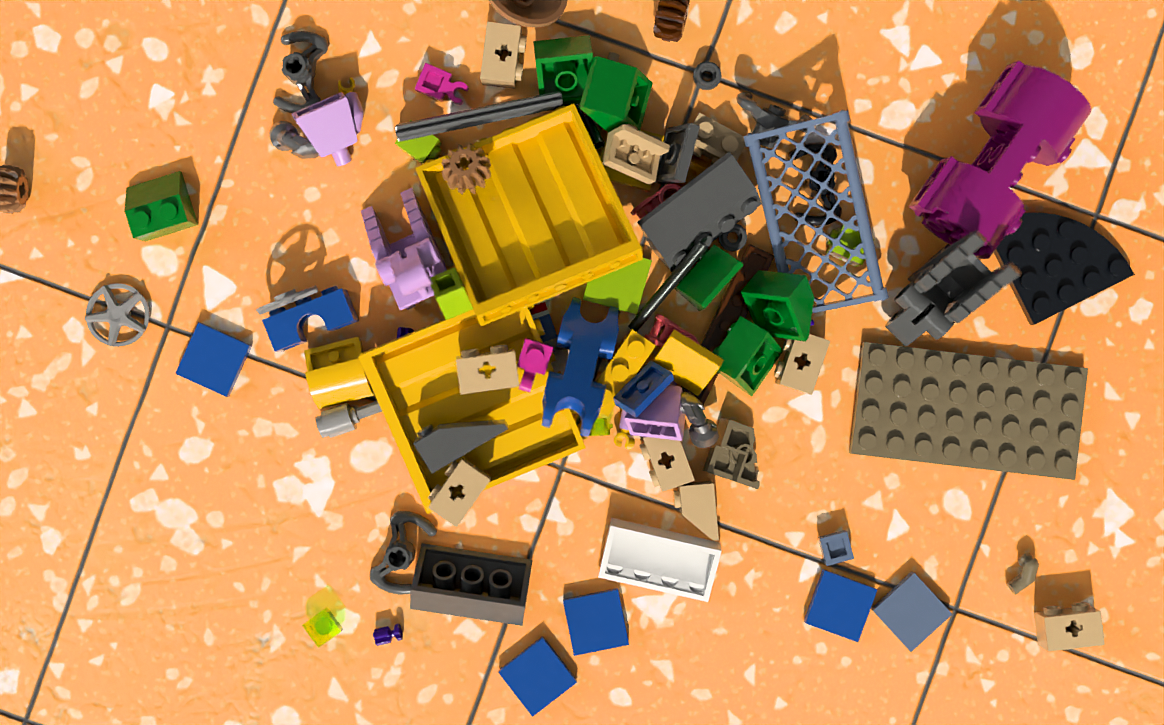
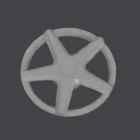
[84,283,150,347]
[256,285,319,315]

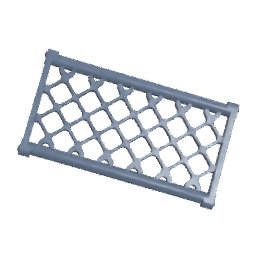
[743,109,889,313]

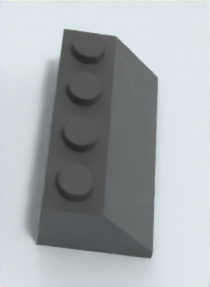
[637,152,762,272]
[410,543,533,626]

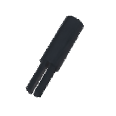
[575,102,605,149]

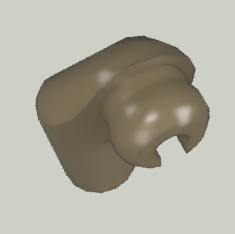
[1006,553,1039,595]

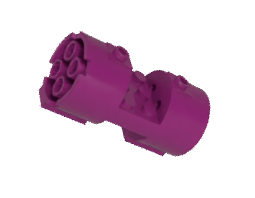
[908,60,1091,259]

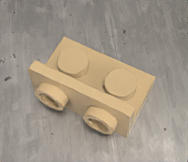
[692,112,745,164]

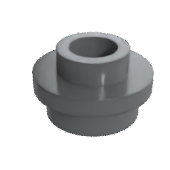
[693,61,721,90]
[719,224,747,252]

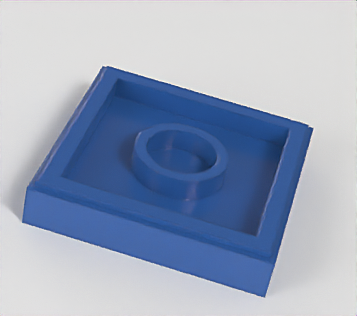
[175,322,252,397]
[804,569,877,642]
[563,588,629,656]
[498,636,577,717]

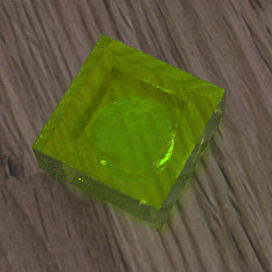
[302,607,343,648]

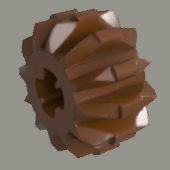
[653,0,690,42]

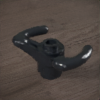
[789,142,842,226]

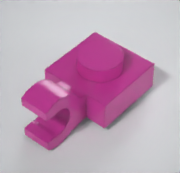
[517,338,553,393]

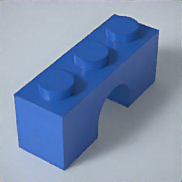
[262,286,359,352]

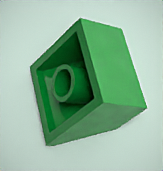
[533,35,593,106]
[124,171,198,242]
[675,244,743,311]
[741,270,814,342]
[713,316,783,397]

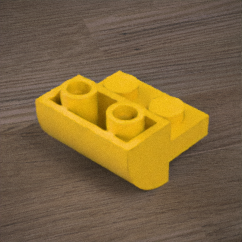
[304,336,374,409]

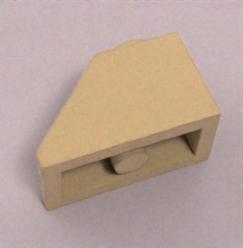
[673,481,719,541]

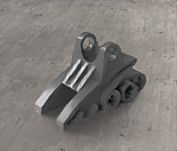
[885,230,1021,346]

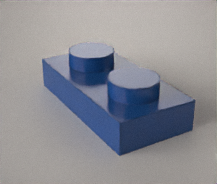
[613,360,674,418]

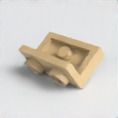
[603,124,670,184]

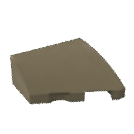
[703,418,760,489]

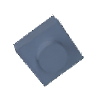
[818,530,854,566]

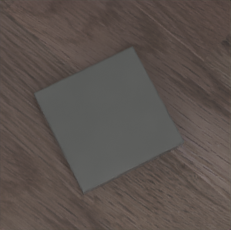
[654,123,700,185]

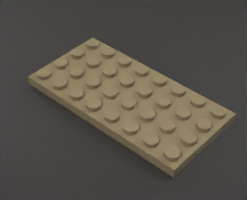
[849,342,1088,480]

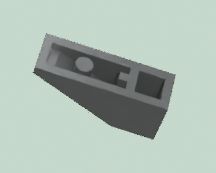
[414,419,508,473]

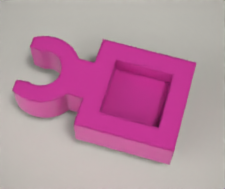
[415,63,469,105]

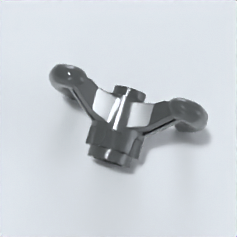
[273,31,328,114]
[736,92,816,148]
[369,511,437,595]

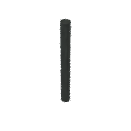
[628,240,708,332]

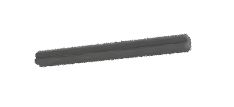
[395,91,563,141]

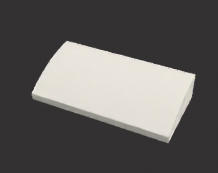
[598,518,722,602]

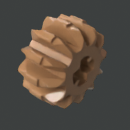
[442,143,491,195]
[0,165,29,214]

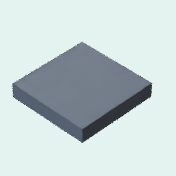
[871,571,952,652]

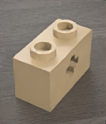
[480,22,527,89]
[774,334,830,395]
[456,345,519,394]
[639,436,695,492]
[428,457,491,528]
[1034,602,1105,652]

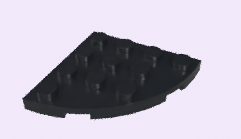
[994,212,1135,325]

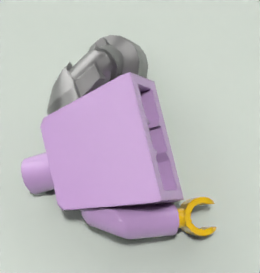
[269,77,364,166]
[614,381,719,450]

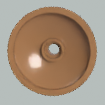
[489,0,568,28]

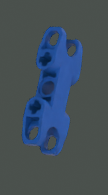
[542,297,619,437]

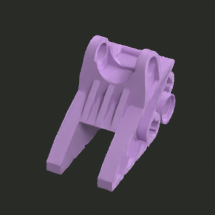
[361,188,447,310]

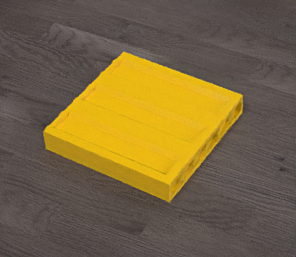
[415,104,643,326]
[358,305,588,514]

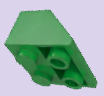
[579,56,653,132]

